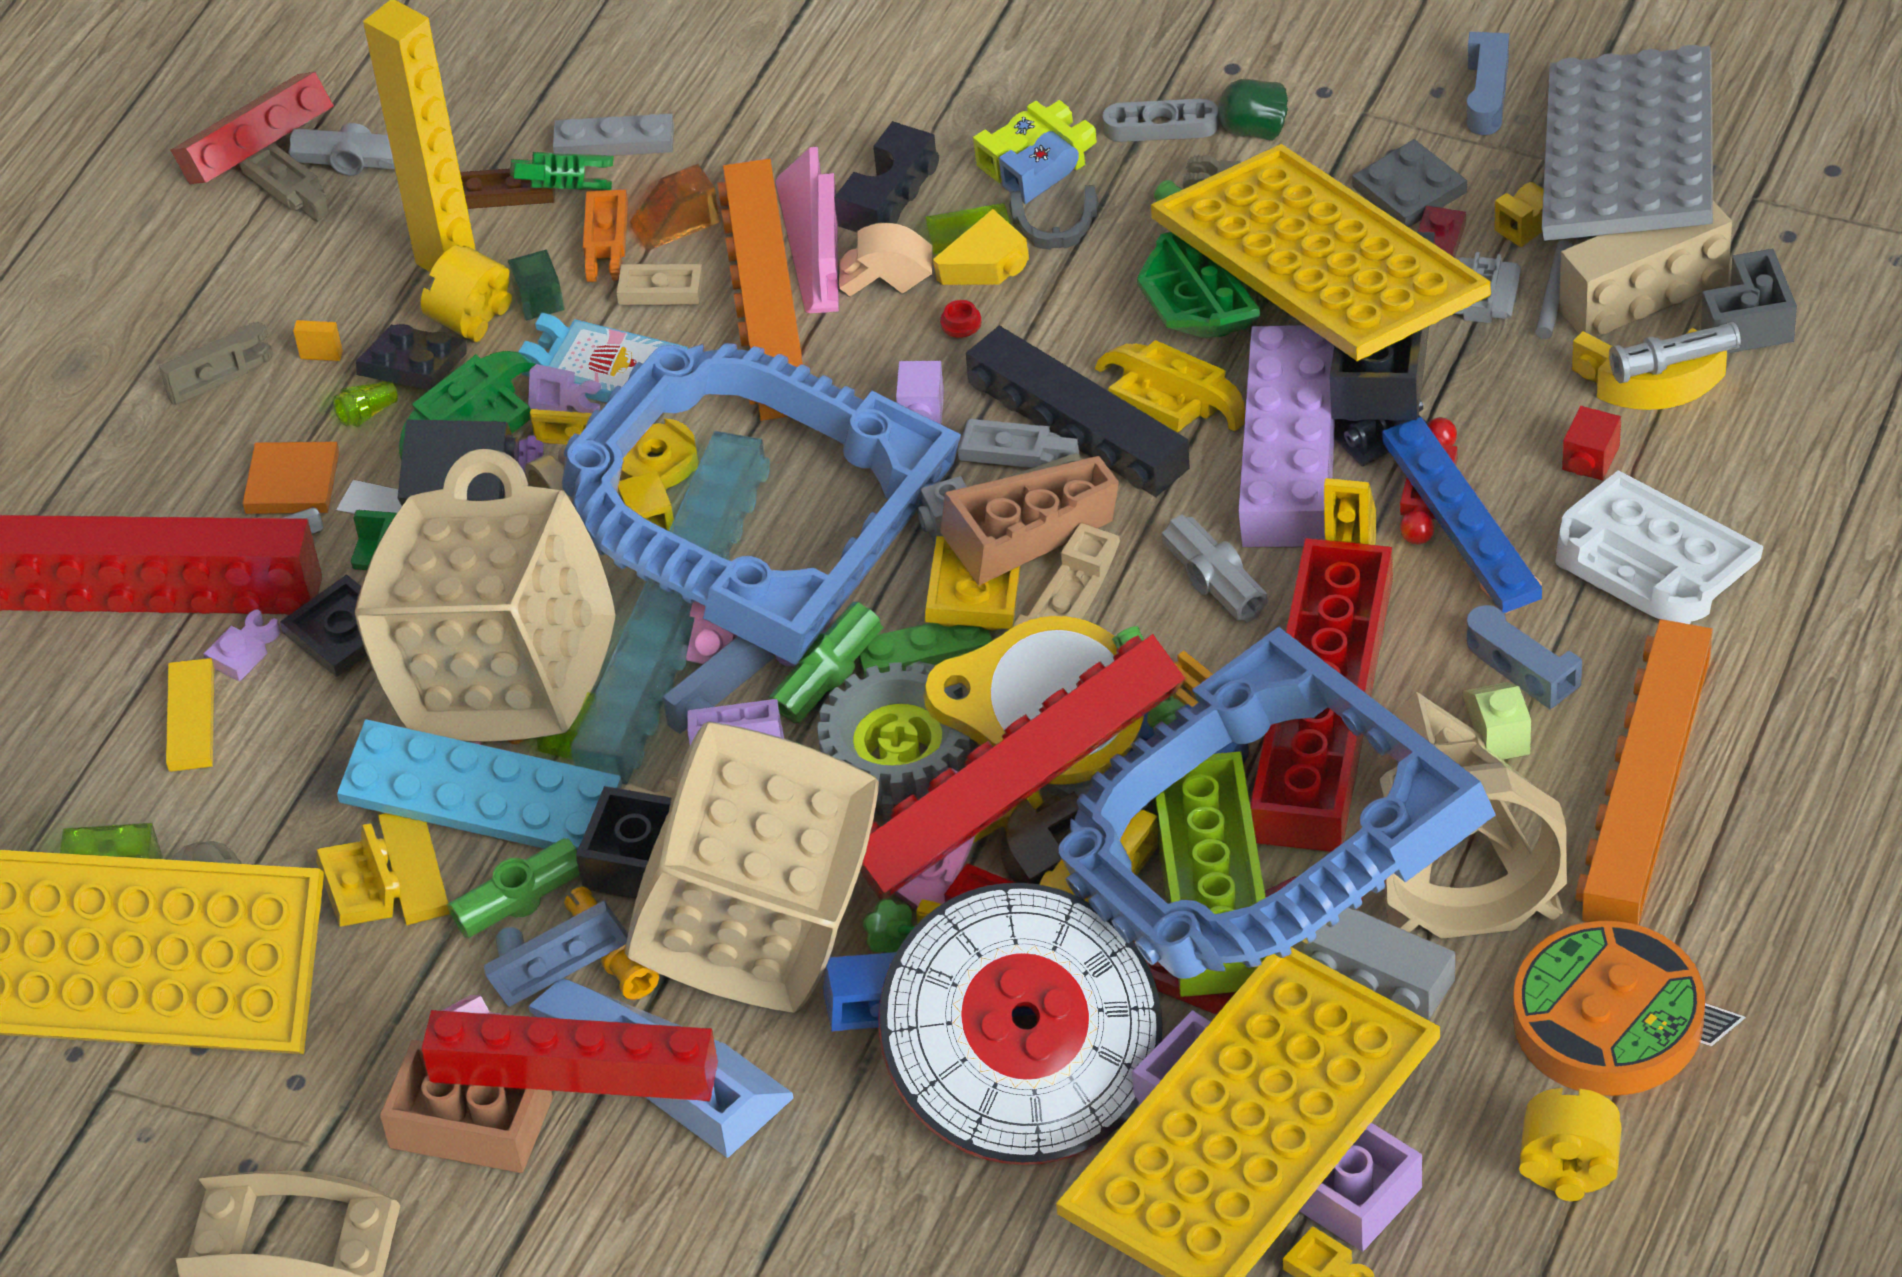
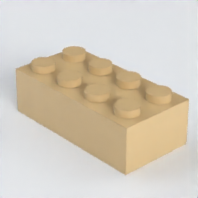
[1559,201,1732,337]

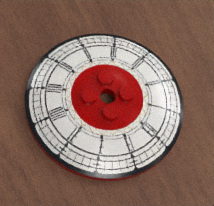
[878,883,1163,1165]

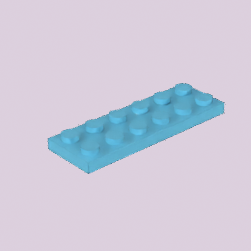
[337,719,622,851]

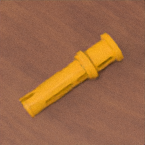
[564,887,659,1000]

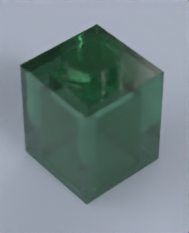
[508,249,565,321]

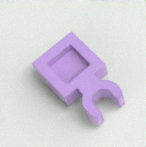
[528,364,601,413]
[204,609,280,682]

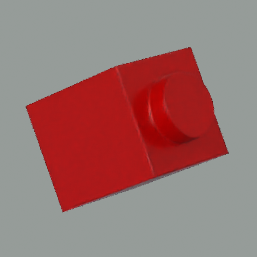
[1562,405,1621,481]

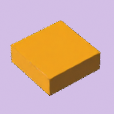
[293,320,343,361]

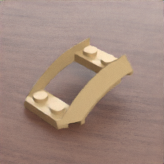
[176,1170,400,1277]

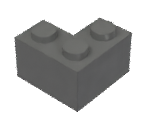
[1701,248,1797,353]

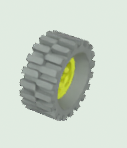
[817,662,978,825]

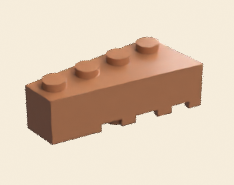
[940,456,1119,586]

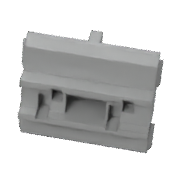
[1455,252,1521,323]

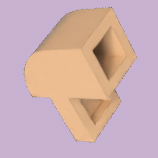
[839,223,932,297]

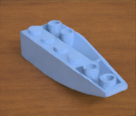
[528,978,793,1158]

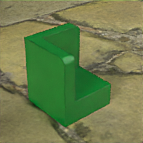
[351,510,397,571]

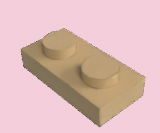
[617,264,704,305]

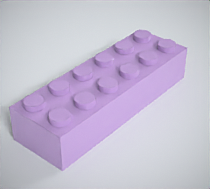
[1239,325,1335,547]
[1132,1010,1422,1252]

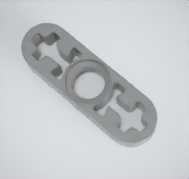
[1103,99,1219,142]

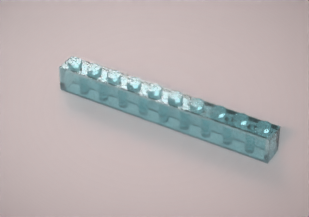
[571,431,770,785]

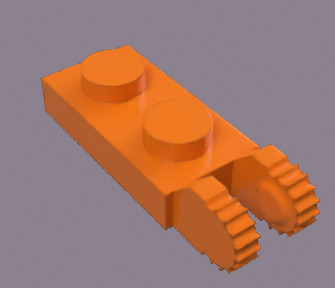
[583,189,628,282]

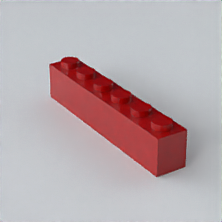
[421,1010,718,1101]

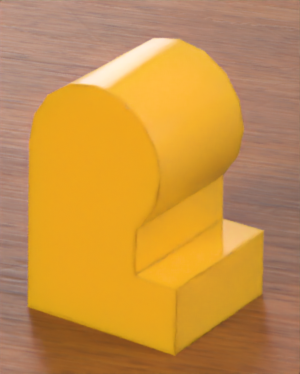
[1494,182,1544,247]

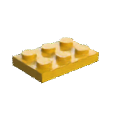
[925,536,1021,630]

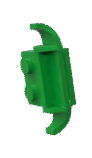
[399,351,536,461]

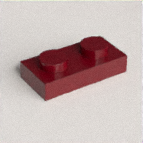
[1418,206,1466,258]

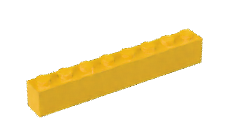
[363,0,476,272]

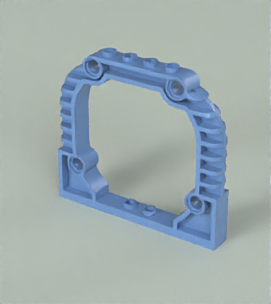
[562,343,961,665]
[1059,627,1496,979]

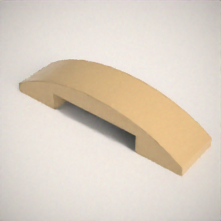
[1013,523,1120,627]

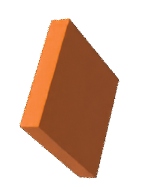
[243,442,339,514]

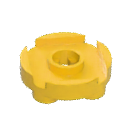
[620,418,699,491]

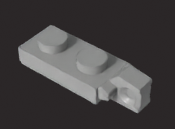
[958,419,1079,468]

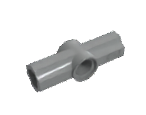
[289,123,395,176]
[1162,514,1268,623]

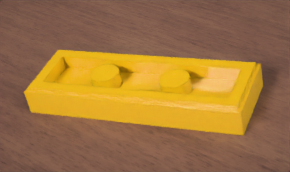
[166,658,214,772]
[378,813,450,925]

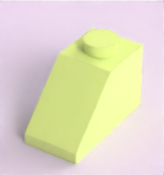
[1463,682,1531,760]

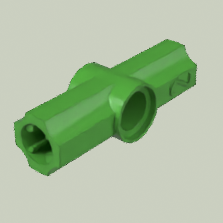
[768,602,884,723]
[447,838,580,938]

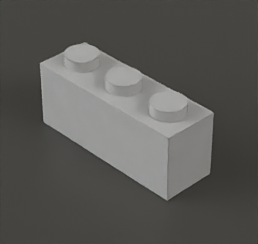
[1304,907,1455,1020]

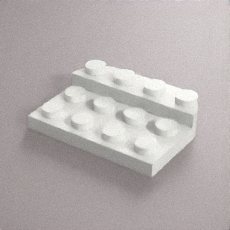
[1555,470,1763,624]

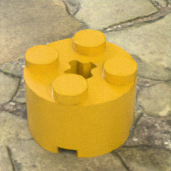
[421,245,512,342]
[1519,1088,1622,1202]

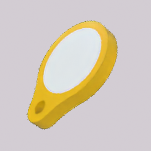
[923,616,1144,785]

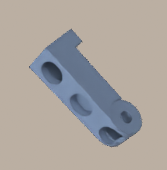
[1467,32,1509,135]
[1467,605,1582,710]

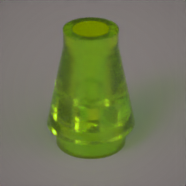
[333,381,398,427]

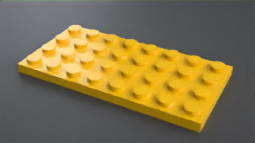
[1151,144,1491,361]
[0,850,324,1055]
[1056,947,1440,1277]

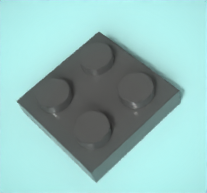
[1352,139,1467,227]

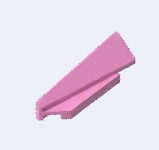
[776,147,839,313]

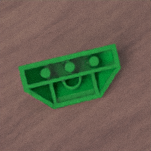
[1137,231,1260,339]

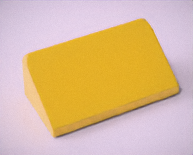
[530,409,592,445]

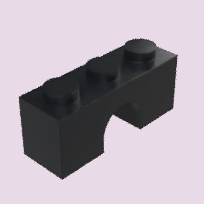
[834,121,939,233]

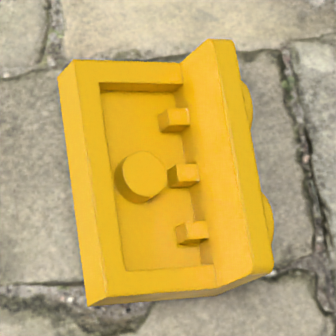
[316,823,400,927]

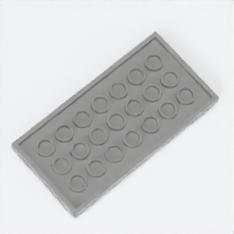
[1542,45,1713,241]

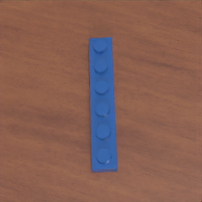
[1383,417,1542,613]

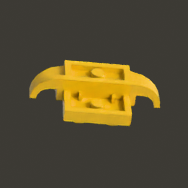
[1094,340,1246,433]

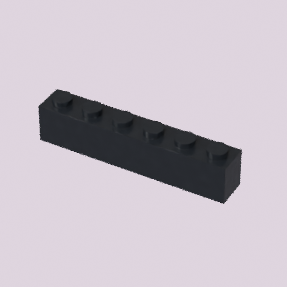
[965,325,1190,497]

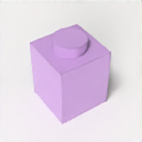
[896,361,944,424]

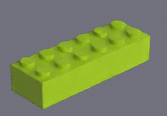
[1152,751,1267,997]

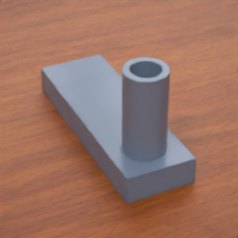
[663,636,774,734]
[484,900,628,1007]

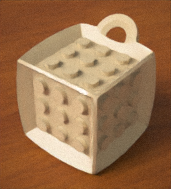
[355,449,616,742]
[625,721,879,1013]

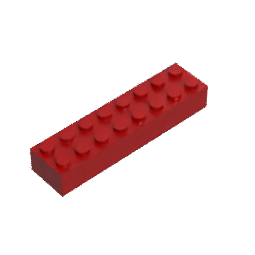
[0,515,322,615]
[1250,538,1393,852]
[860,634,1186,900]

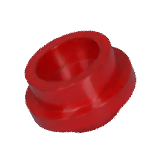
[940,300,982,338]

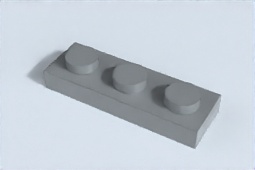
[553,114,674,156]

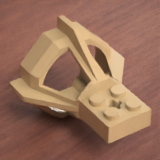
[1380,692,1567,939]

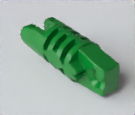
[510,152,614,191]

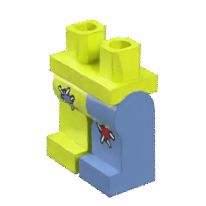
[973,100,1097,204]

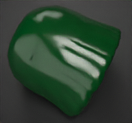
[1218,78,1288,141]

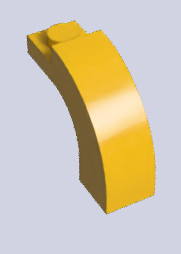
[1572,328,1727,410]

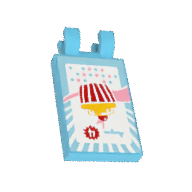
[518,313,688,403]

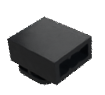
[397,419,519,506]

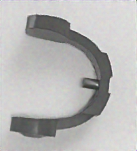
[1009,185,1098,250]

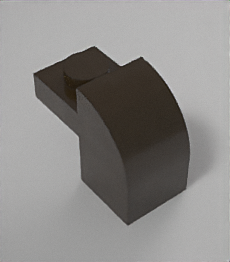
[1001,791,1079,885]

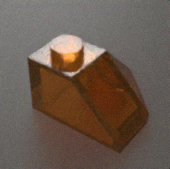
[630,164,720,251]

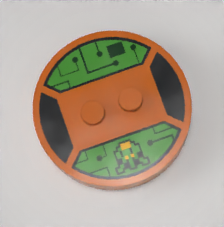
[1513,921,1705,1096]

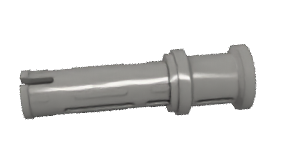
[1609,322,1741,383]

